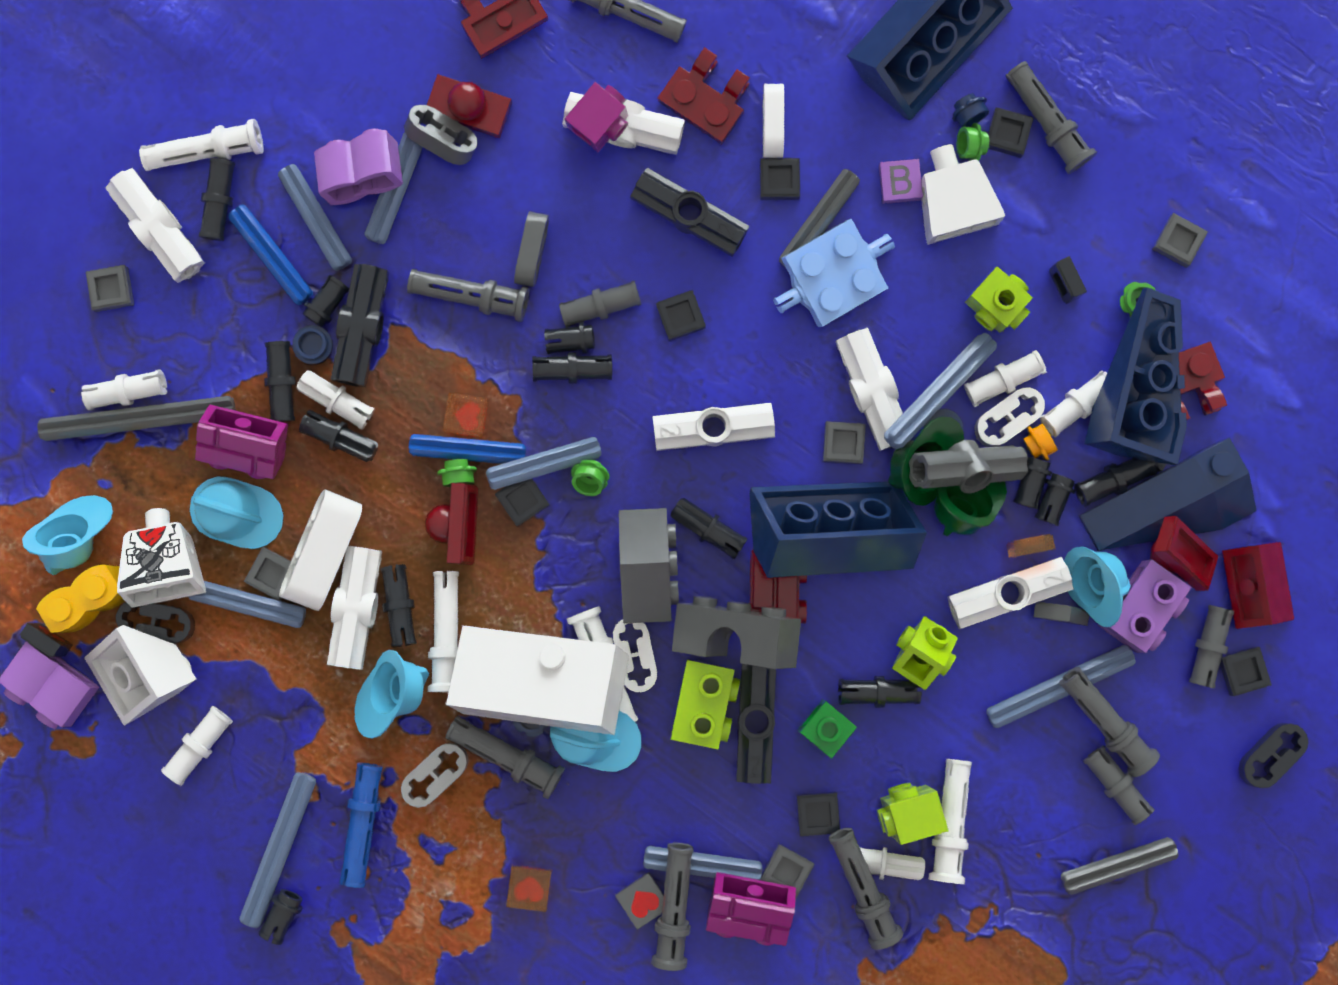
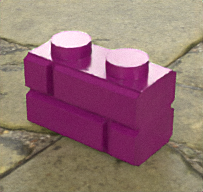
[195,404,288,479]
[706,872,796,946]

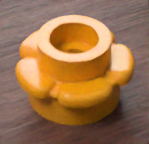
[1023,424,1058,461]

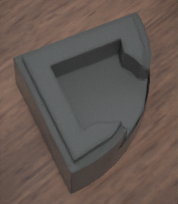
[1034,602,1089,626]

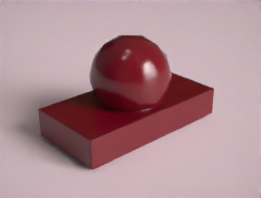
[427,74,512,138]
[424,483,479,565]
[1150,516,1218,591]

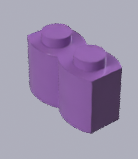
[314,129,403,205]
[0,641,99,729]

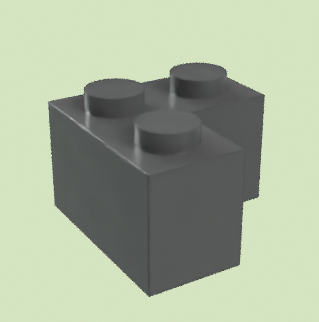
[619,508,679,623]

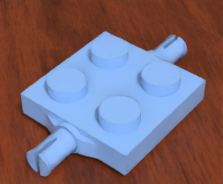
[773,219,895,327]

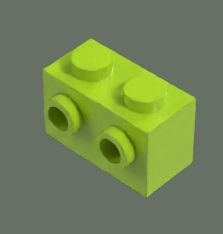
[671,660,740,750]
[876,783,949,845]

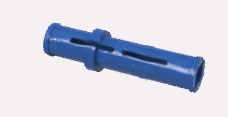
[339,763,383,888]

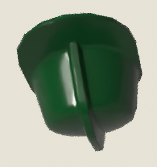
[888,416,964,506]
[934,481,1007,537]

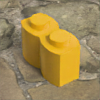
[36,565,125,633]

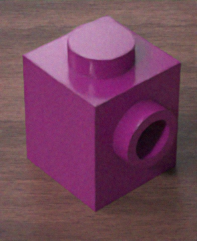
[564,82,628,152]

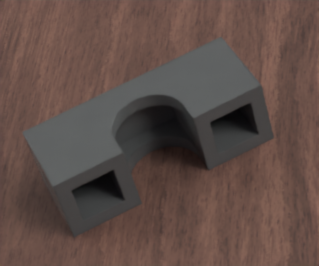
[672,596,801,669]

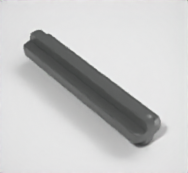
[779,169,860,268]
[1061,837,1179,895]

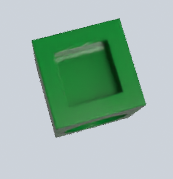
[797,700,857,759]

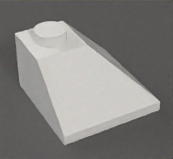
[84,625,196,726]

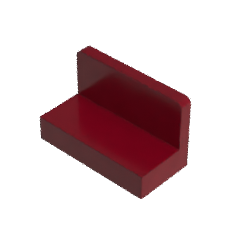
[1222,542,1294,629]

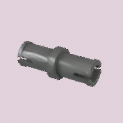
[559,281,642,328]
[1189,605,1235,689]
[1083,745,1155,825]

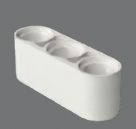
[279,489,362,611]

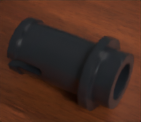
[302,275,349,327]
[544,322,595,354]
[1013,457,1052,509]
[1034,473,1076,526]
[258,889,303,945]

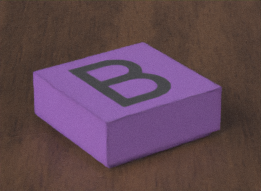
[879,159,923,204]

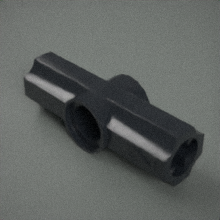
[630,168,750,257]
[331,264,389,387]
[736,663,776,784]

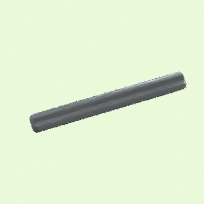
[37,396,236,441]

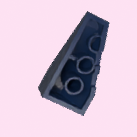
[1084,287,1187,465]
[1079,437,1257,551]

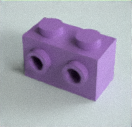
[1098,559,1192,653]

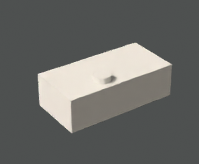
[446,626,629,735]

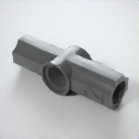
[909,440,1028,493]

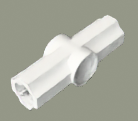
[562,92,685,155]
[105,168,205,283]
[836,328,903,451]
[653,403,775,451]
[327,546,382,670]
[947,557,1073,629]

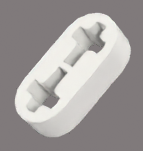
[763,84,784,158]
[974,387,1045,447]
[613,620,657,692]

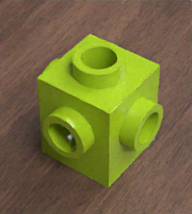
[965,266,1033,333]
[892,616,958,690]

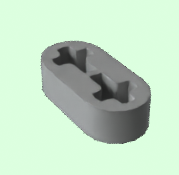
[401,743,469,808]

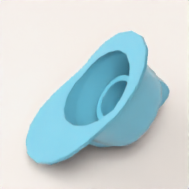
[190,476,284,549]
[22,495,113,575]
[1064,546,1131,627]
[355,650,429,739]
[550,711,641,772]

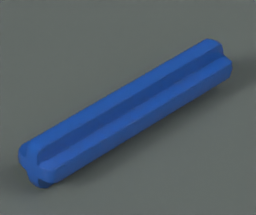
[228,204,313,305]
[409,434,526,464]

